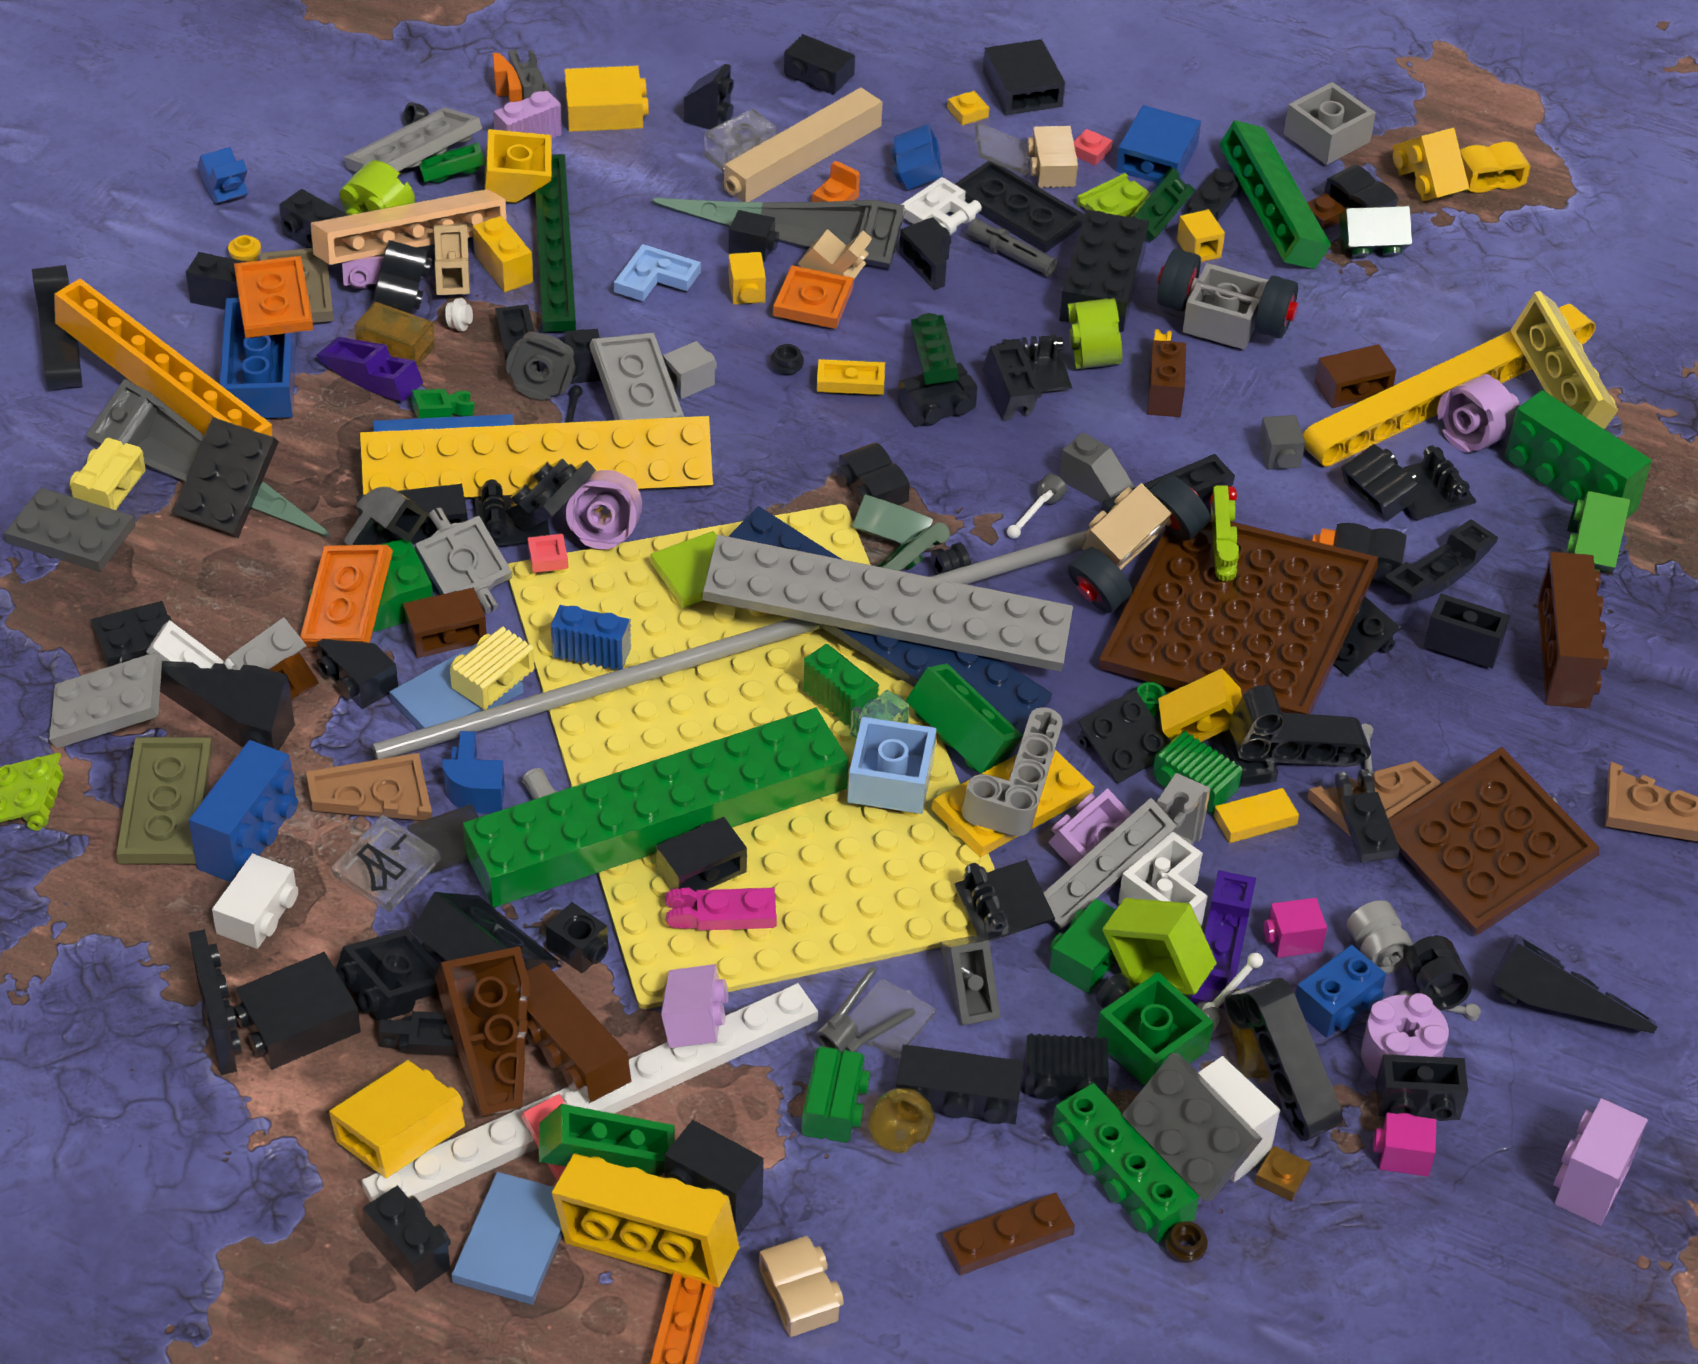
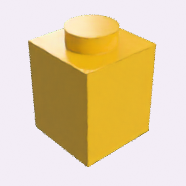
[1176,209,1225,262]
[729,252,766,304]

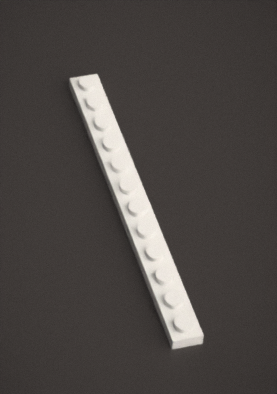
[362,983,818,1202]

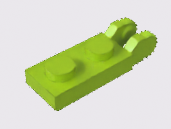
[1211,485,1239,582]

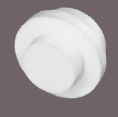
[445,298,473,331]

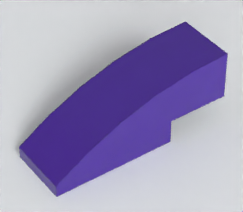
[317,337,423,402]

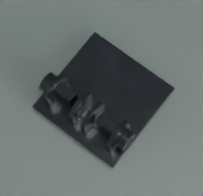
[996,334,1072,392]
[1403,445,1476,521]
[475,479,550,546]
[1334,596,1401,677]
[1077,689,1169,784]
[955,859,1055,942]

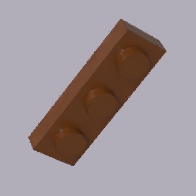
[942,1193,1075,1276]

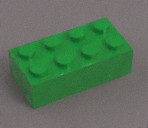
[1504,390,1652,518]

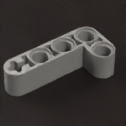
[961,707,1062,836]

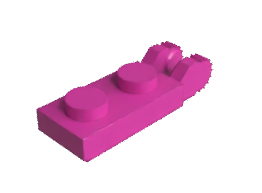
[665,888,777,931]

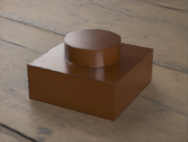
[1307,193,1346,230]

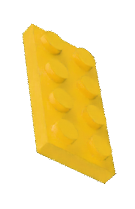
[931,750,1094,857]

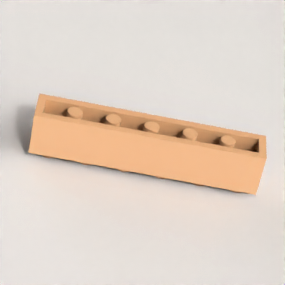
[311,189,507,265]

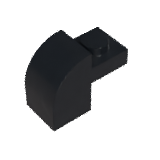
[344,487,429,545]

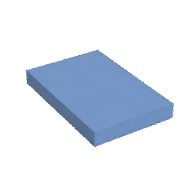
[389,644,524,730]
[452,1172,563,1305]

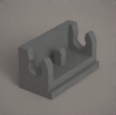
[508,49,551,100]

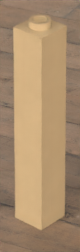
[724,87,883,202]

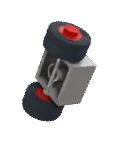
[1157,249,1299,350]

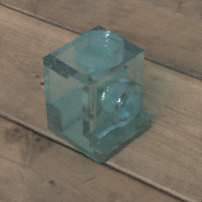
[850,690,909,739]

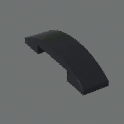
[1383,519,1498,601]

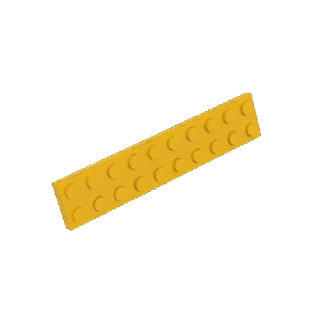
[360,416,713,498]

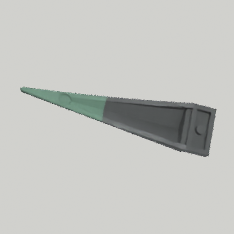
[652,198,905,269]
[86,379,331,537]

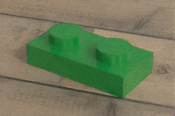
[419,142,486,182]

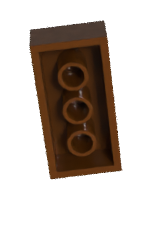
[1537,552,1609,709]

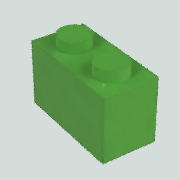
[1566,491,1630,573]

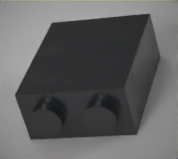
[983,39,1065,116]
[233,951,361,1070]

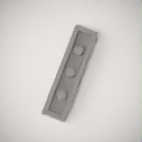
[1044,798,1177,930]

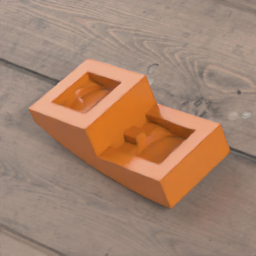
[492,53,522,102]

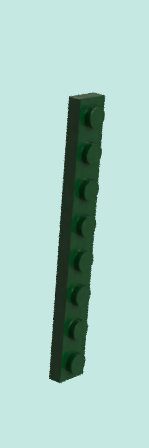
[535,154,576,332]

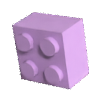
[1553,1098,1648,1226]

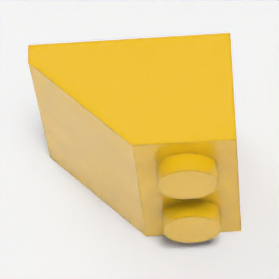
[484,129,551,203]

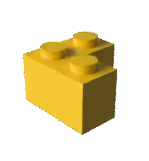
[1392,128,1469,202]

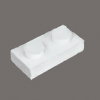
[146,620,224,668]

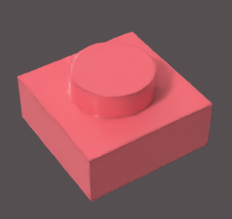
[1074,129,1113,166]
[528,534,568,573]

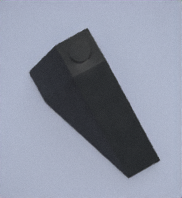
[160,661,295,751]
[1492,933,1658,1034]

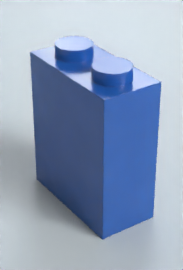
[1116,105,1201,183]

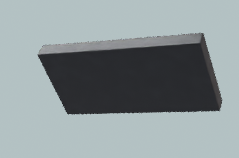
[955,159,1085,253]

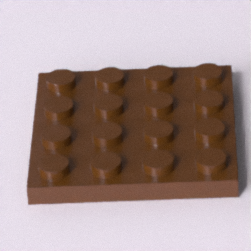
[1389,747,1599,936]

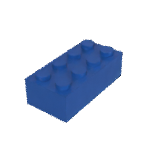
[220,298,297,418]

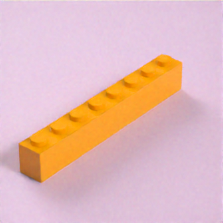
[54,278,272,436]

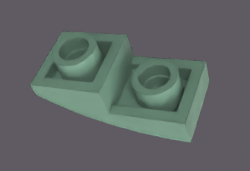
[852,495,933,545]

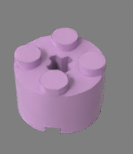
[1437,374,1520,452]
[566,470,642,549]
[1361,993,1449,1079]

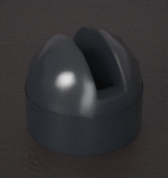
[403,102,430,126]

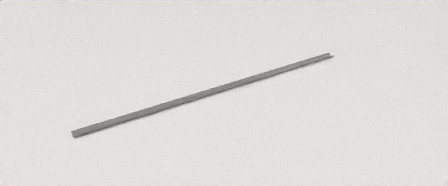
[372,530,1088,760]

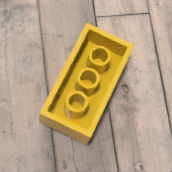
[551,1153,740,1288]

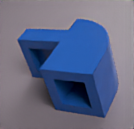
[197,147,249,204]
[442,731,505,814]

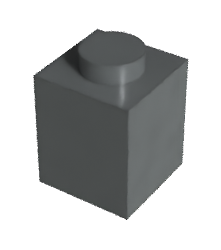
[1259,415,1305,470]

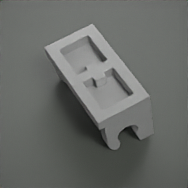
[1157,773,1210,845]

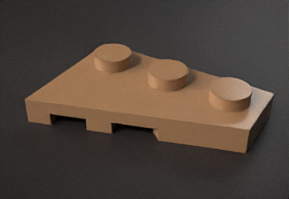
[306,753,433,821]
[1307,760,1442,837]
[1605,761,1698,842]

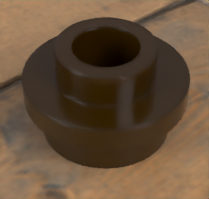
[1165,1221,1208,1263]

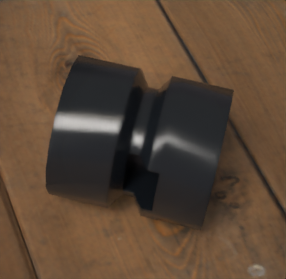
[1405,935,1472,1010]

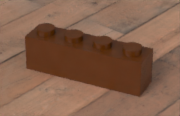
[526,962,632,1103]

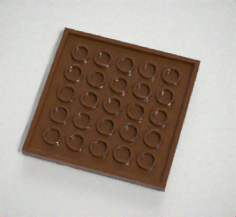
[1099,516,1378,715]

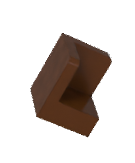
[269,653,319,700]

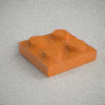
[773,265,854,329]

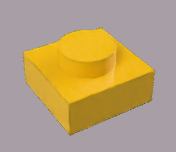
[947,91,989,126]

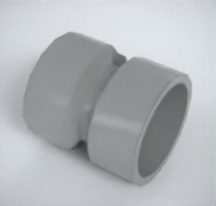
[1346,900,1414,974]

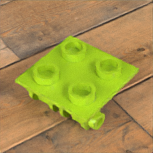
[0,752,64,831]

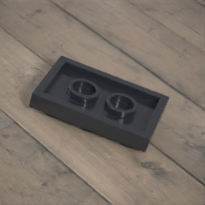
[172,417,279,538]
[188,929,242,1075]

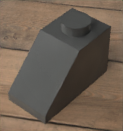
[1059,432,1135,503]
[940,935,1001,1025]

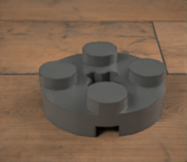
[506,332,575,400]

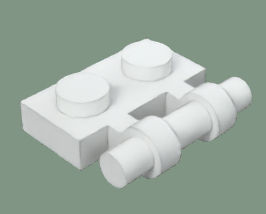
[901,177,982,235]

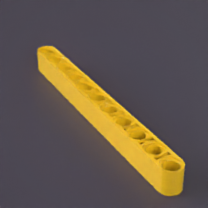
[1302,304,1596,467]

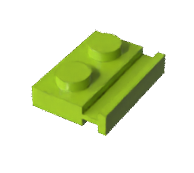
[1076,173,1150,217]

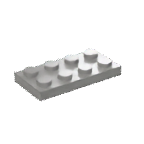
[344,107,482,172]

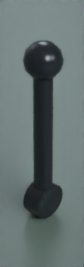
[566,385,583,423]

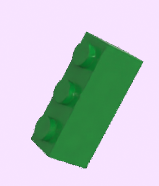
[905,663,1023,774]
[539,1104,675,1177]

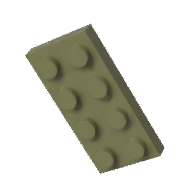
[116,737,213,864]

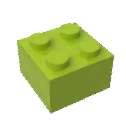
[1102,898,1217,995]

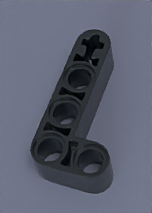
[32,265,83,390]
[1228,685,1371,767]
[1224,978,1343,1142]

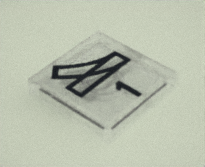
[331,815,442,913]

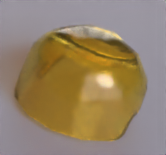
[867,1088,935,1153]

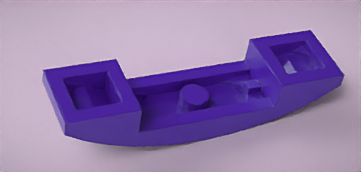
[1190,870,1256,1009]

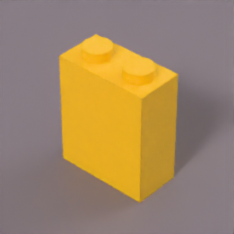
[565,66,649,132]
[329,1060,465,1179]

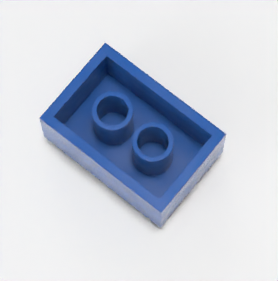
[189,740,298,882]

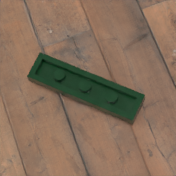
[911,313,959,385]

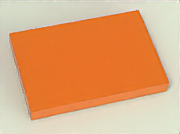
[234,256,313,338]
[300,545,393,647]

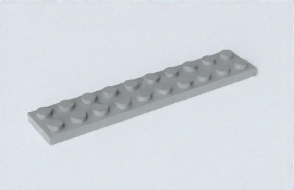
[702,535,1073,672]

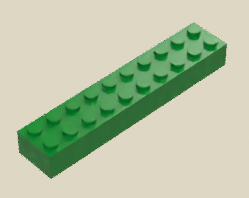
[463,707,848,908]

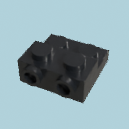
[505,458,596,532]
[91,601,172,667]
[336,929,440,1021]

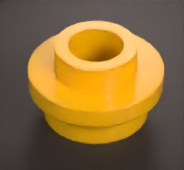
[228,235,261,262]

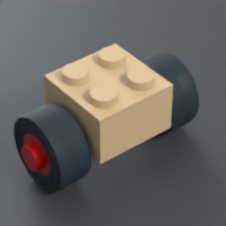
[1068,475,1210,613]

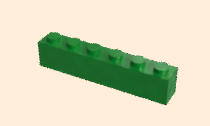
[1219,120,1331,269]

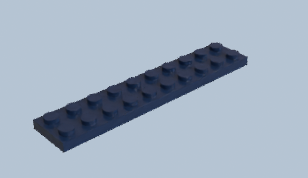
[728,506,1053,734]

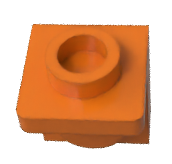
[812,161,860,202]

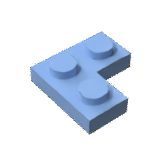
[614,244,701,301]

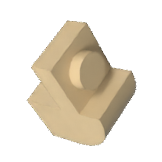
[434,224,470,295]
[797,229,872,279]

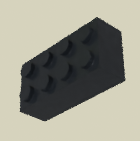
[1059,210,1149,332]

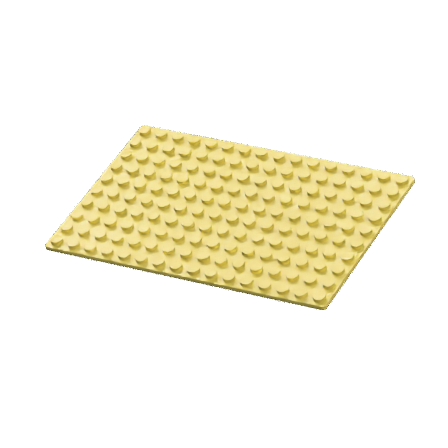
[508,504,995,1009]

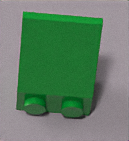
[308,539,433,632]

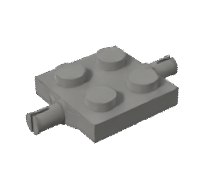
[415,508,512,614]

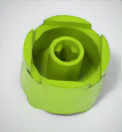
[339,160,415,215]
[1067,298,1122,369]

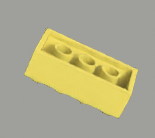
[1510,291,1618,429]

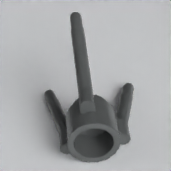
[816,967,915,1052]

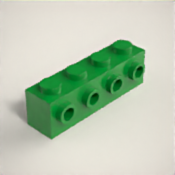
[1052,1083,1200,1244]

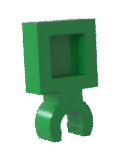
[411,389,475,418]

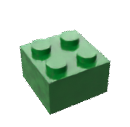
[1096,972,1214,1086]

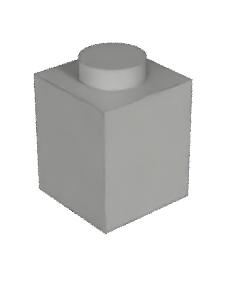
[663,341,717,399]

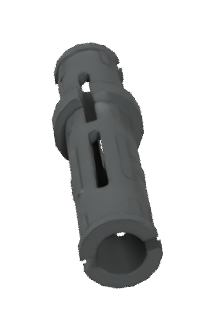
[967,218,1058,278]

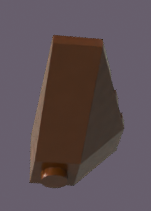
[435,946,530,1118]

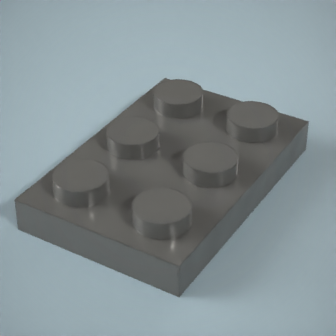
[4,487,136,572]
[1122,1053,1262,1201]

